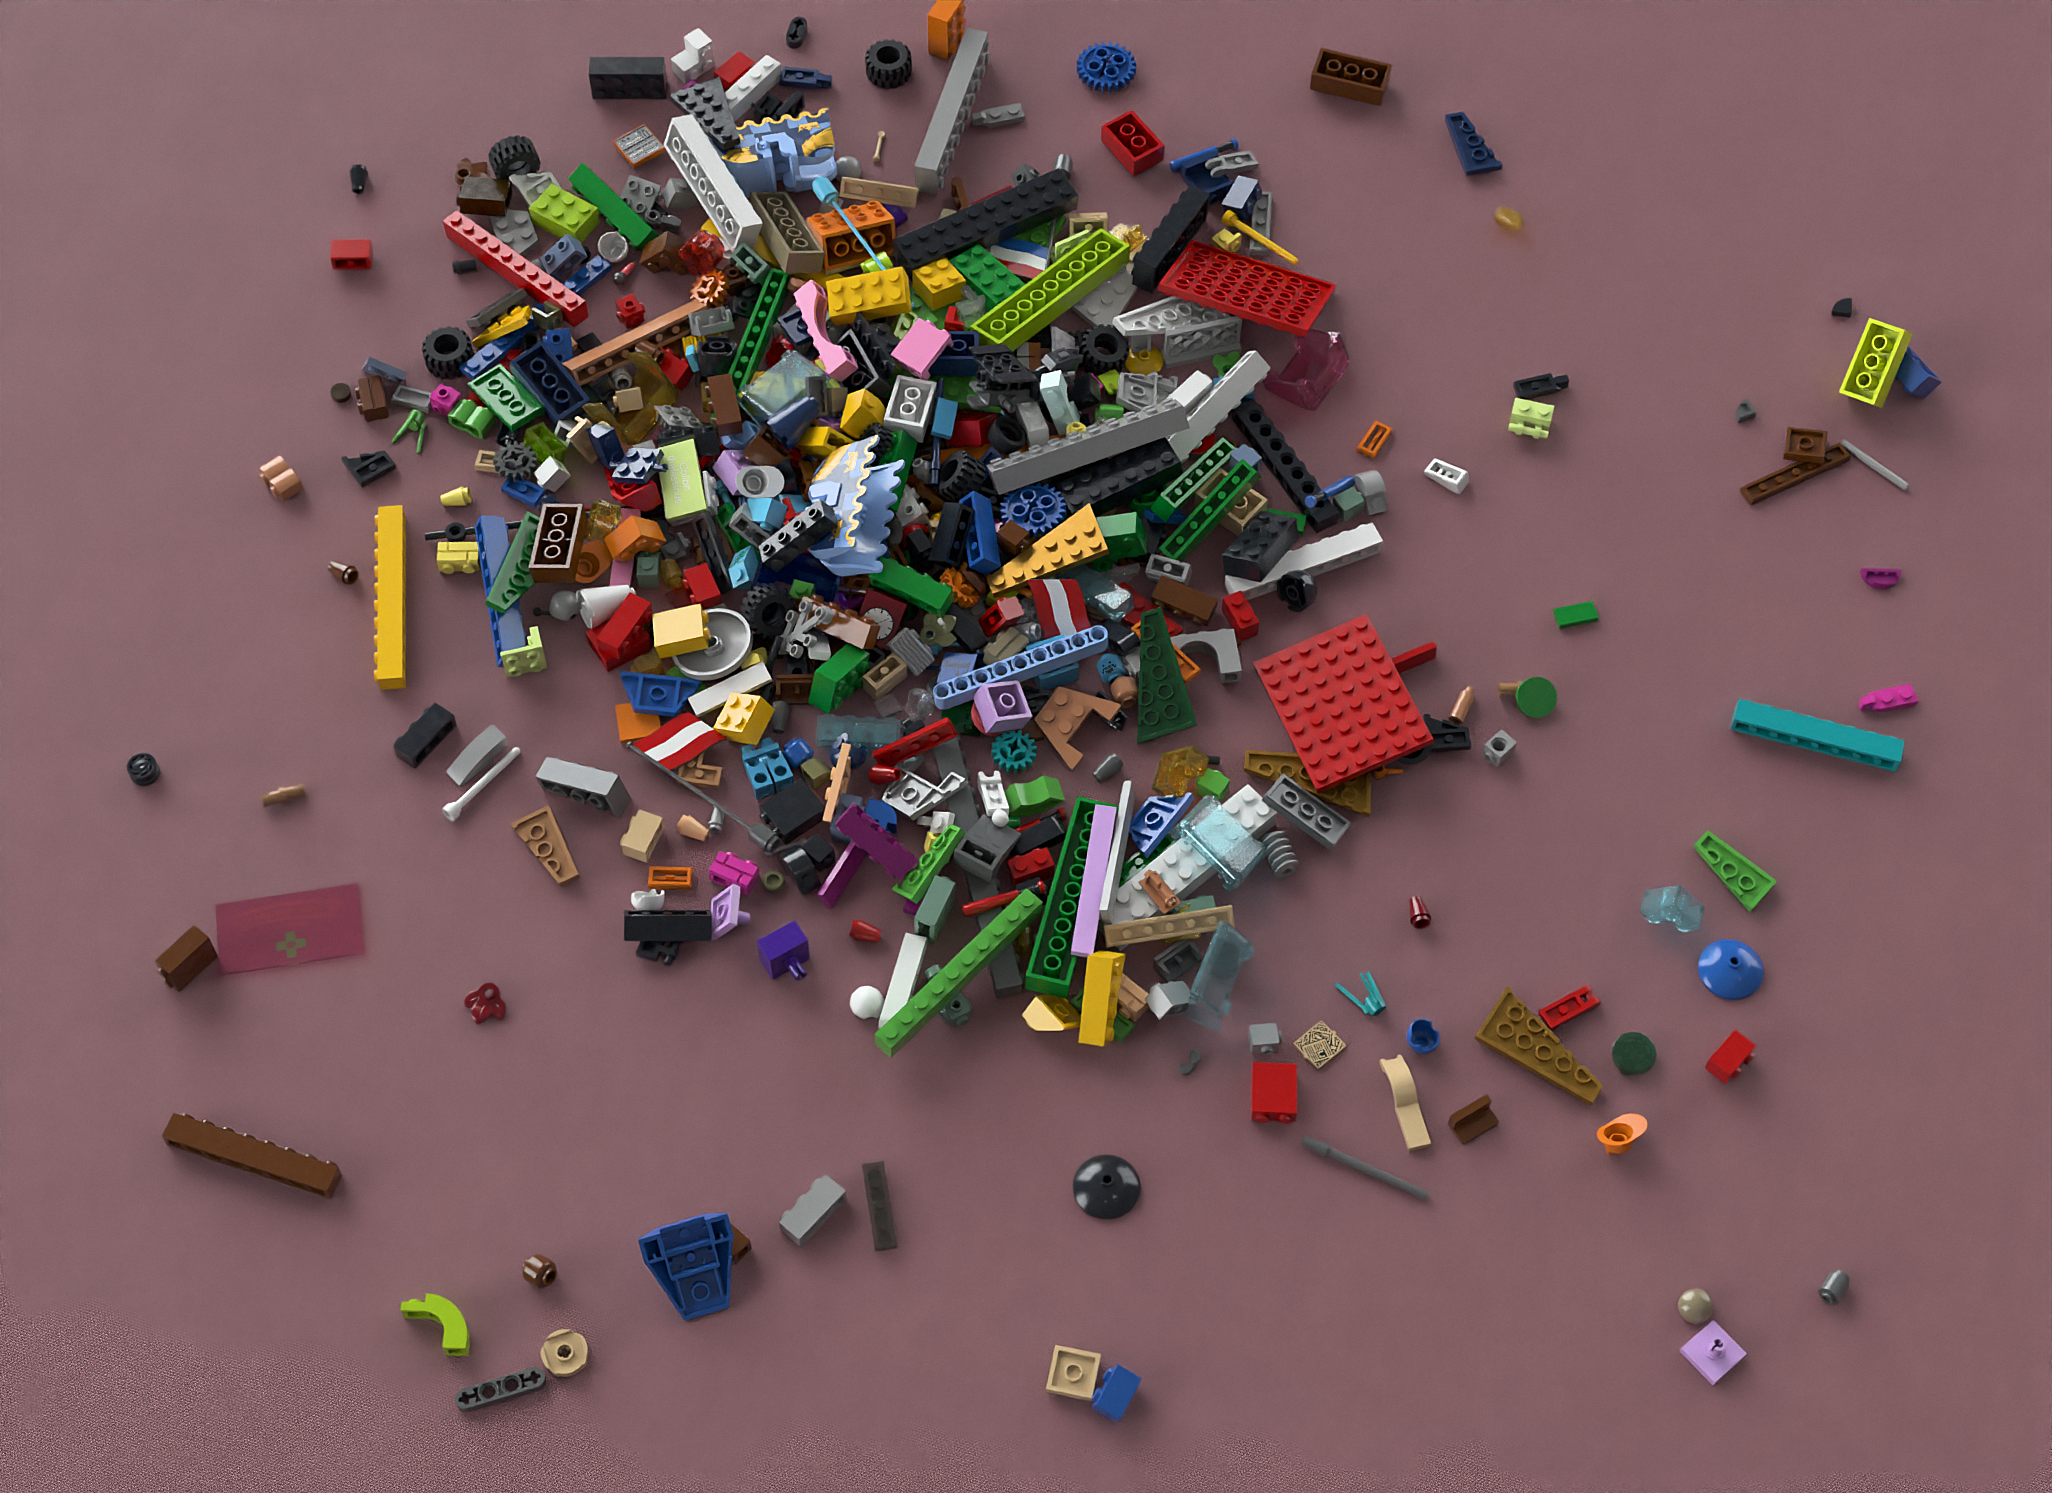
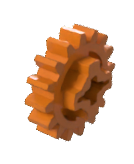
[690,269,730,309]
[939,567,980,609]

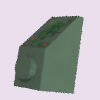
[637,552,661,588]

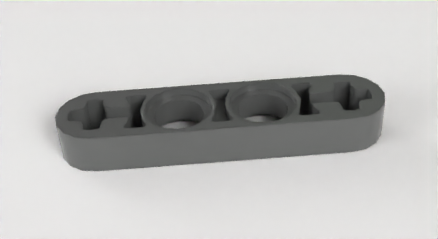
[455,1367,546,1412]

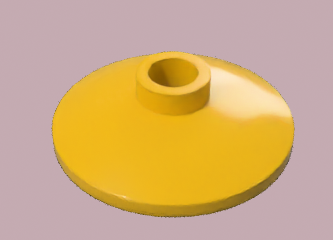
[1125,346,1163,376]

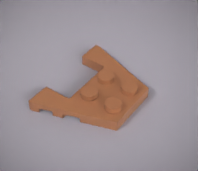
[1034,686,1122,771]

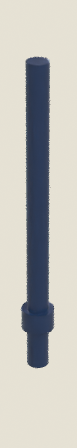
[929,378,944,487]

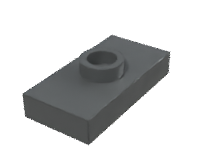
[805,376,828,417]

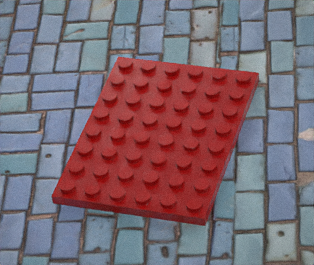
[1157,240,1336,337]
[1253,614,1434,794]

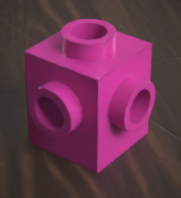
[430,384,462,416]

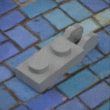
[1205,151,1259,178]

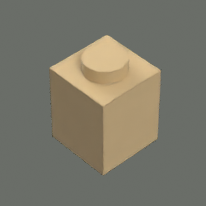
[613,387,643,412]

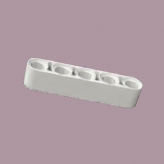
[878,933,928,1029]

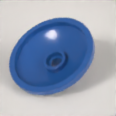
[1698,939,1764,1000]

